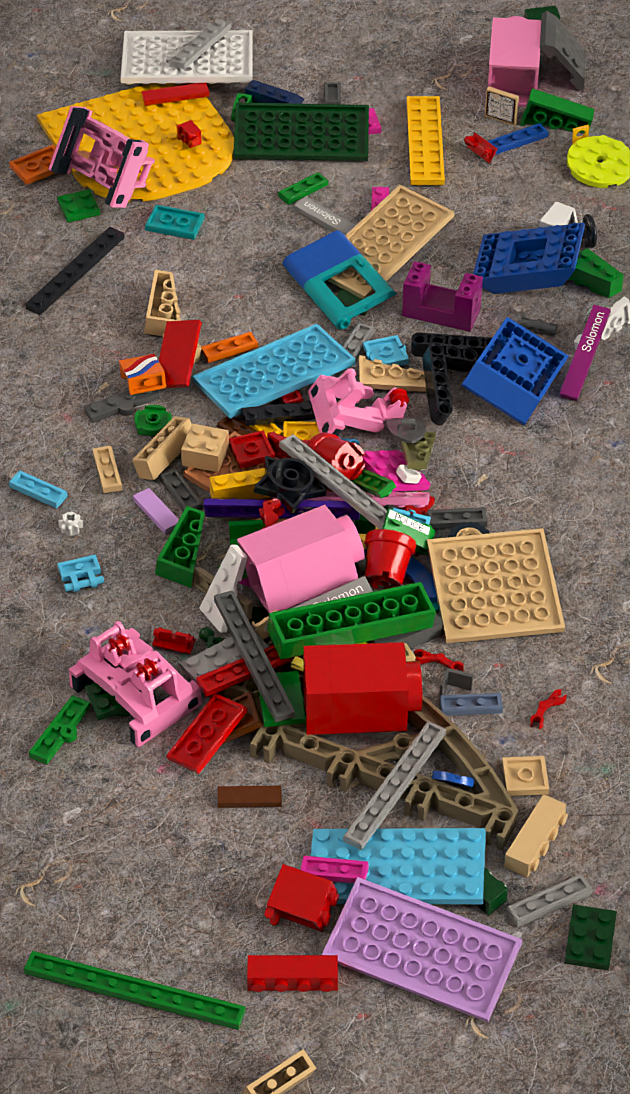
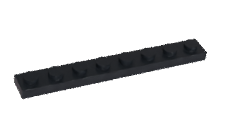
[25,227,124,315]

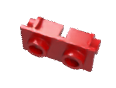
[464,132,498,163]
[152,627,196,654]

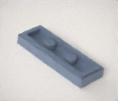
[439,693,503,716]

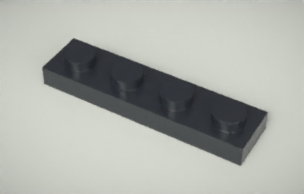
[241,401,316,426]

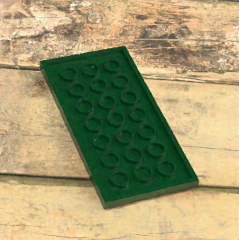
[233,102,369,161]

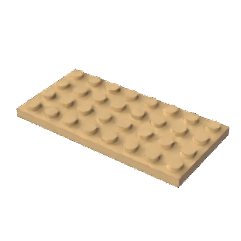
[327,185,454,299]

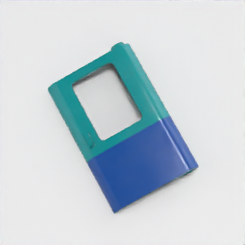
[283,231,397,330]

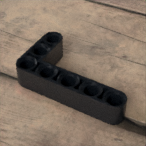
[411,332,492,361]
[422,342,478,425]

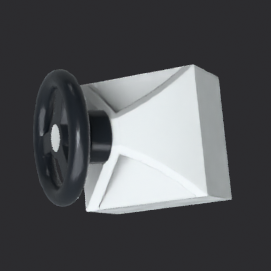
[539,202,597,248]

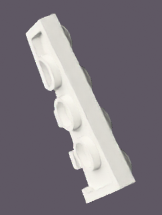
[574,296,630,350]
[199,545,248,633]

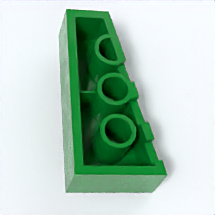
[519,88,595,133]
[155,506,205,588]

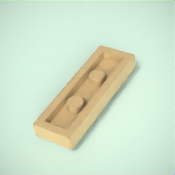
[93,446,122,493]

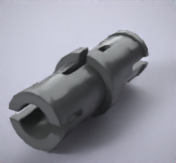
[520,317,558,336]

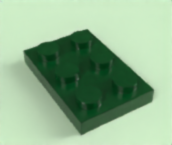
[84,683,157,721]
[564,904,617,971]

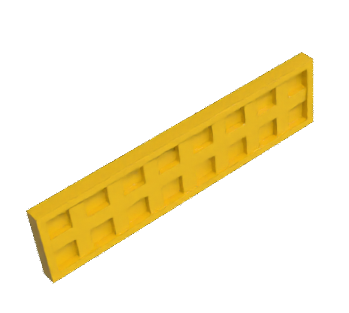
[407,96,445,186]

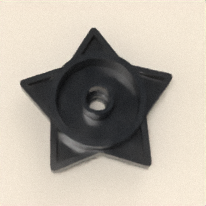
[254,456,327,513]

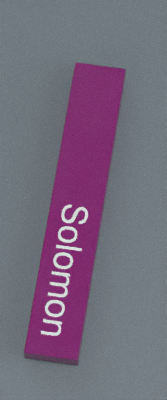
[560,304,611,401]

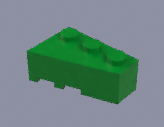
[568,248,624,298]

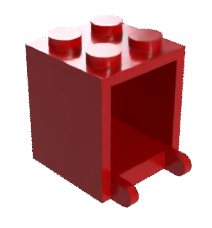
[264,864,339,932]

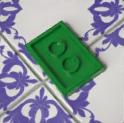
[259,671,306,727]

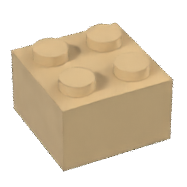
[181,424,229,472]

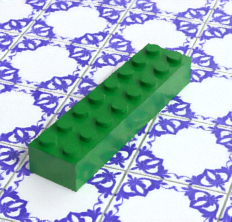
[267,582,436,660]

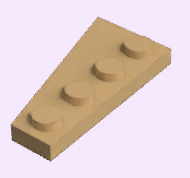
[358,355,427,392]

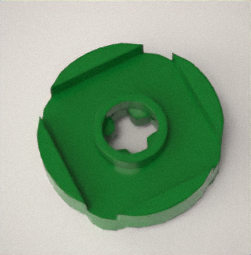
[134,405,172,436]

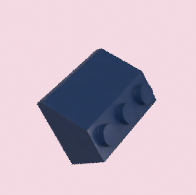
[245,80,304,104]

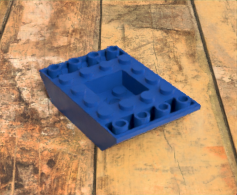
[473,222,585,294]
[461,317,569,425]

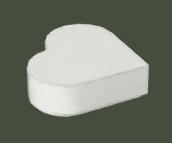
[396,464,421,484]

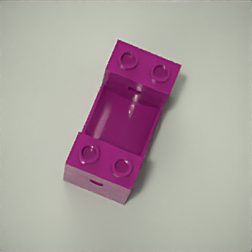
[402,261,483,332]

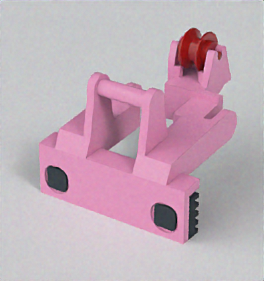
[308,368,409,436]

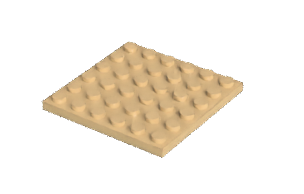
[427,528,565,644]

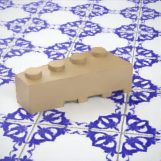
[144,270,181,336]

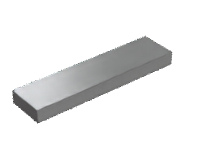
[506,874,593,927]

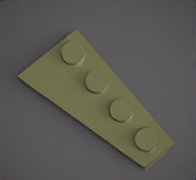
[399,432,436,471]

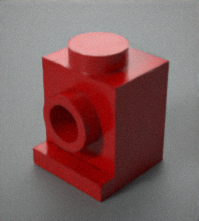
[177,120,202,148]

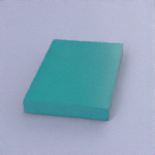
[145,204,205,240]

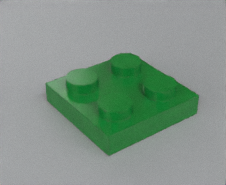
[57,189,100,223]

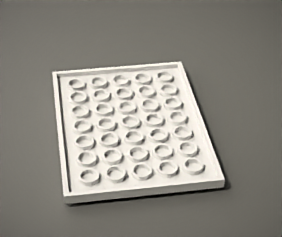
[121,30,253,85]

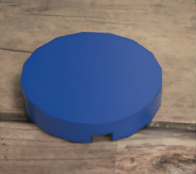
[432,770,474,788]

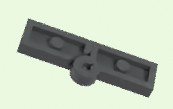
[84,390,159,423]

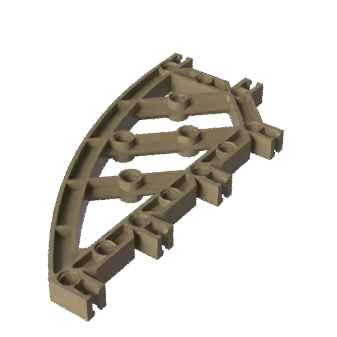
[224,640,518,851]

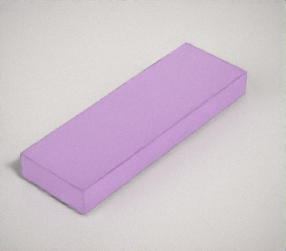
[133,488,179,534]

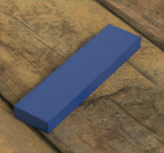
[488,123,549,155]

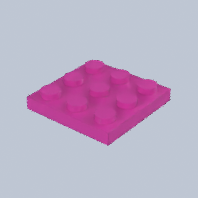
[362,450,431,492]

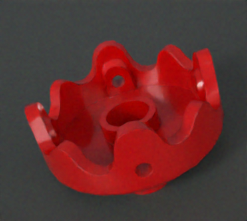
[259,499,285,529]

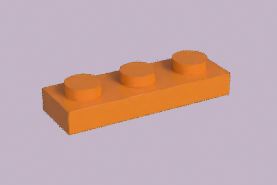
[201,332,258,363]

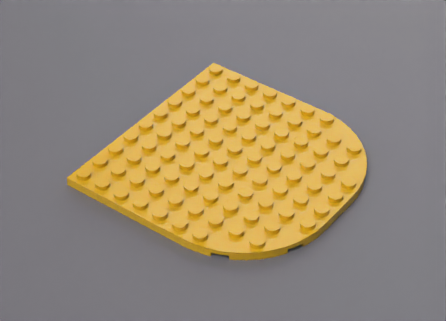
[37,83,234,202]

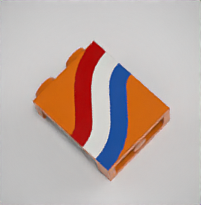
[119,354,166,395]

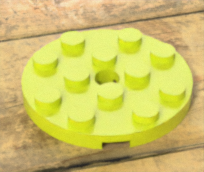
[566,135,630,188]

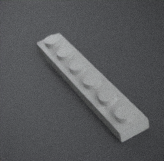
[170,19,231,70]

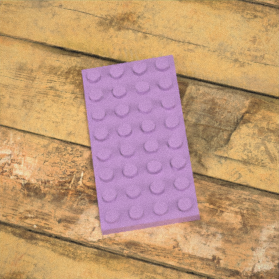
[322,877,522,1022]

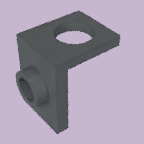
[439,668,473,695]

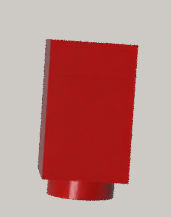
[303,642,422,735]

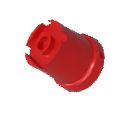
[307,432,365,481]
[364,529,416,589]

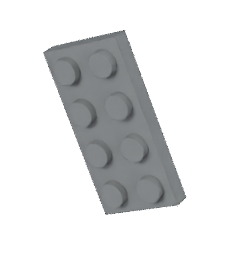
[180,633,270,682]

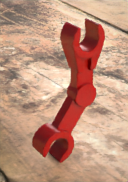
[414,649,464,671]
[530,689,567,730]

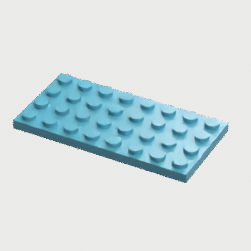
[192,324,356,418]
[311,828,486,904]

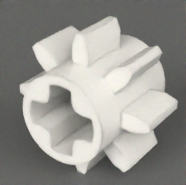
[58,512,83,536]

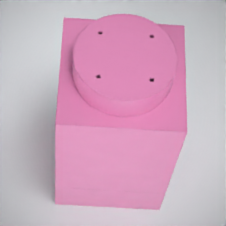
[488,16,541,107]
[237,505,365,613]

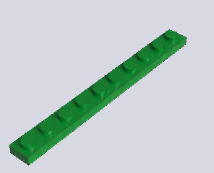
[24,951,246,1030]

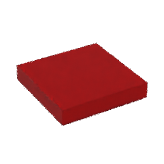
[229,430,276,469]

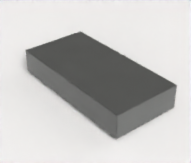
[324,82,341,104]

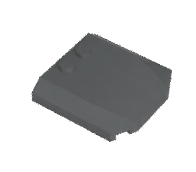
[540,11,585,91]

